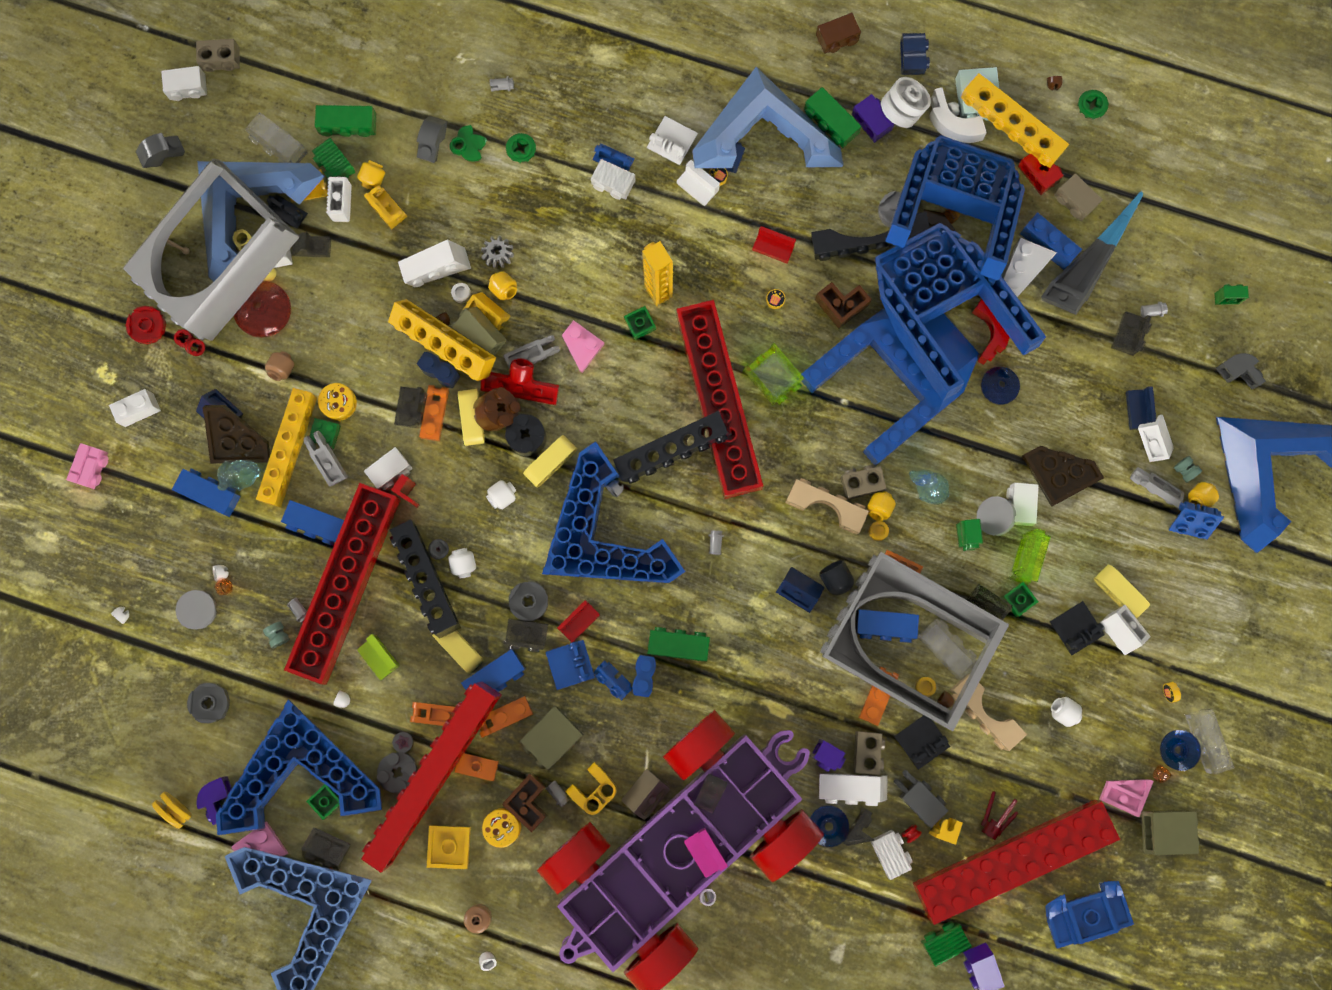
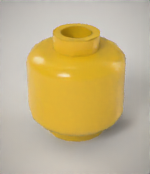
[357,160,385,190]
[488,272,517,300]
[1188,482,1219,508]
[867,491,896,521]

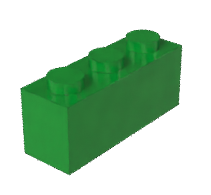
[804,87,862,148]
[315,105,376,137]
[647,627,710,662]

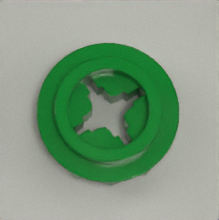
[1077,90,1109,120]
[506,133,536,164]

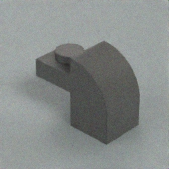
[417,116,448,163]
[136,133,185,168]
[1216,353,1266,390]

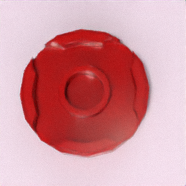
[125,306,166,345]

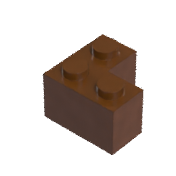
[815,282,872,329]
[502,773,548,833]

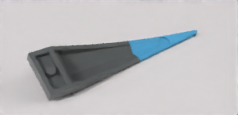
[1041,191,1143,315]

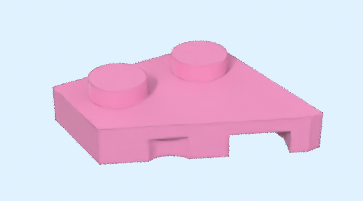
[562,320,604,373]
[1099,779,1154,817]
[232,821,288,856]

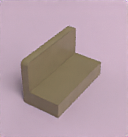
[622,769,670,820]

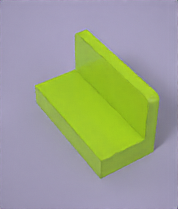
[357,634,400,680]

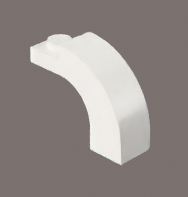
[929,87,987,143]

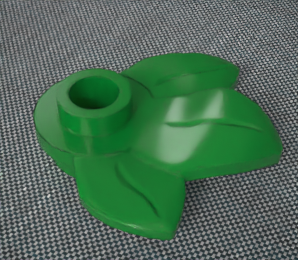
[450,125,487,162]

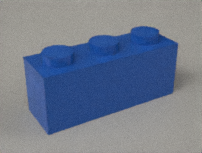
[1020,212,1082,270]
[172,468,241,517]
[281,500,344,546]
[855,609,919,643]
[461,649,526,692]

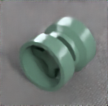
[1173,456,1202,483]
[263,622,290,649]

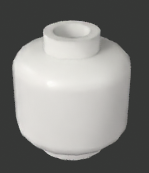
[486,480,516,509]
[448,548,476,578]
[1051,697,1082,727]

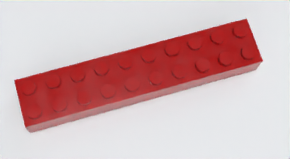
[676,300,763,499]
[284,483,401,685]
[361,681,502,873]
[913,800,1120,925]

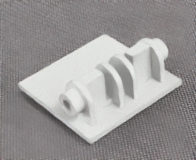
[647,116,698,165]

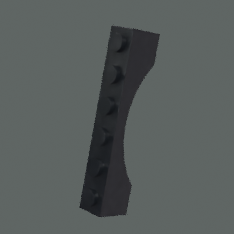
[811,212,929,261]

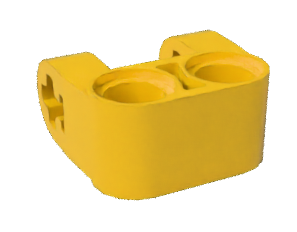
[566,762,617,815]

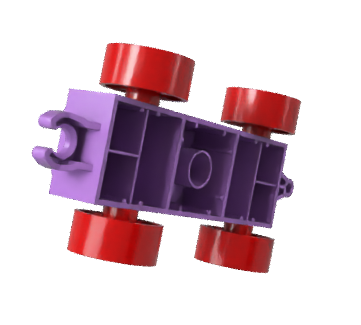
[536,710,824,990]

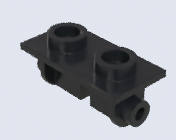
[266,194,308,229]

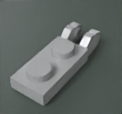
[503,335,560,369]
[303,430,348,487]

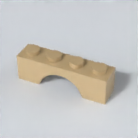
[785,478,869,535]
[950,674,1027,751]

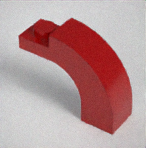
[972,298,1010,365]

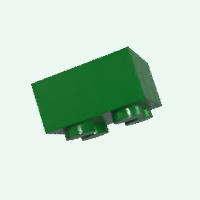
[1214,284,1249,305]
[624,306,656,340]
[309,418,341,449]
[1001,582,1039,617]
[306,784,340,820]

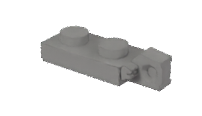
[1130,467,1184,508]

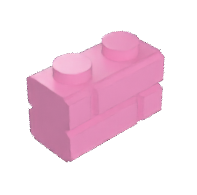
[66,443,109,489]

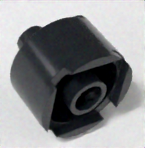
[505,414,546,457]

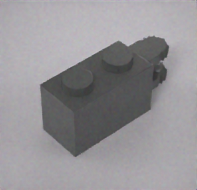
[893,770,948,828]

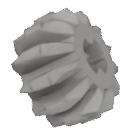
[481,236,514,269]

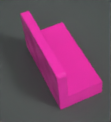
[684,827,728,878]

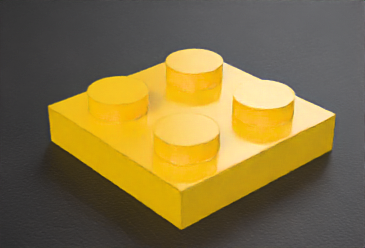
[426,825,471,869]

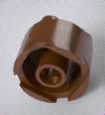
[473,387,521,431]

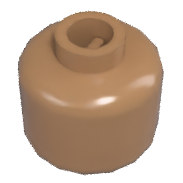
[265,351,294,381]
[464,904,492,934]

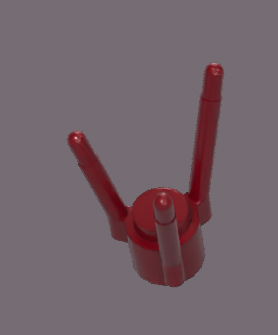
[980,791,1018,840]

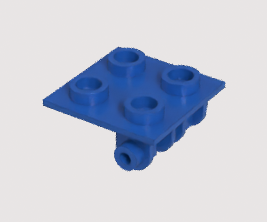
[1169,501,1224,539]
[546,640,595,690]

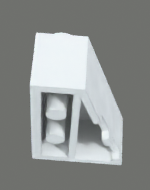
[1002,238,1057,297]
[398,239,471,287]
[819,773,887,806]

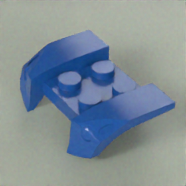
[1045,881,1134,949]

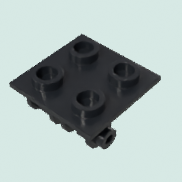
[1049,601,1105,656]
[894,715,951,770]

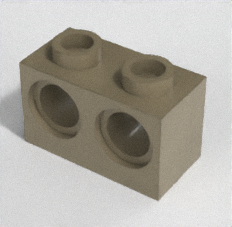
[196,39,240,72]
[840,464,887,500]
[853,731,885,775]

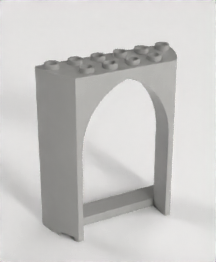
[123,159,299,341]
[820,552,1009,731]

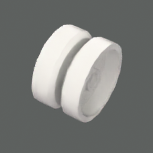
[881,77,931,128]

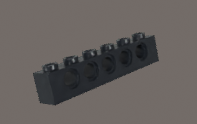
[613,411,732,484]
[389,519,461,638]

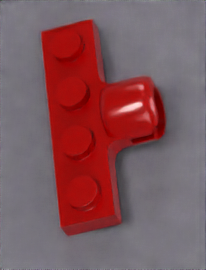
[480,358,559,405]

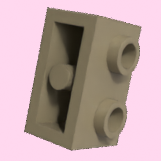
[1054,173,1103,221]

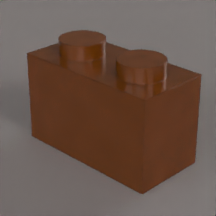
[816,13,861,54]

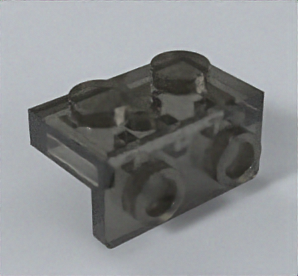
[966,584,1013,620]
[504,618,549,652]

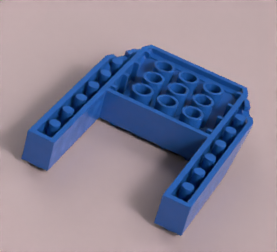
[885,135,1025,281]
[875,223,1046,401]
[800,308,980,466]

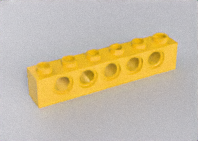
[961,73,1069,168]
[642,241,673,306]
[388,299,496,381]
[256,388,317,508]

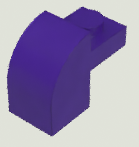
[196,776,232,825]

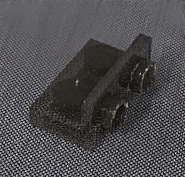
[1111,311,1152,356]
[394,386,427,429]
[301,827,350,871]

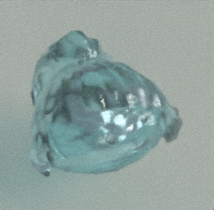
[217,460,261,491]
[909,470,949,505]

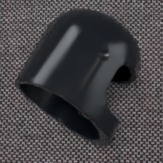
[819,560,854,596]

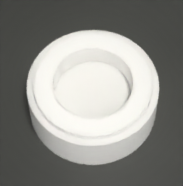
[451,283,471,303]

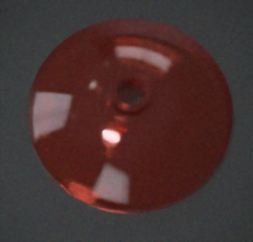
[234,281,291,338]

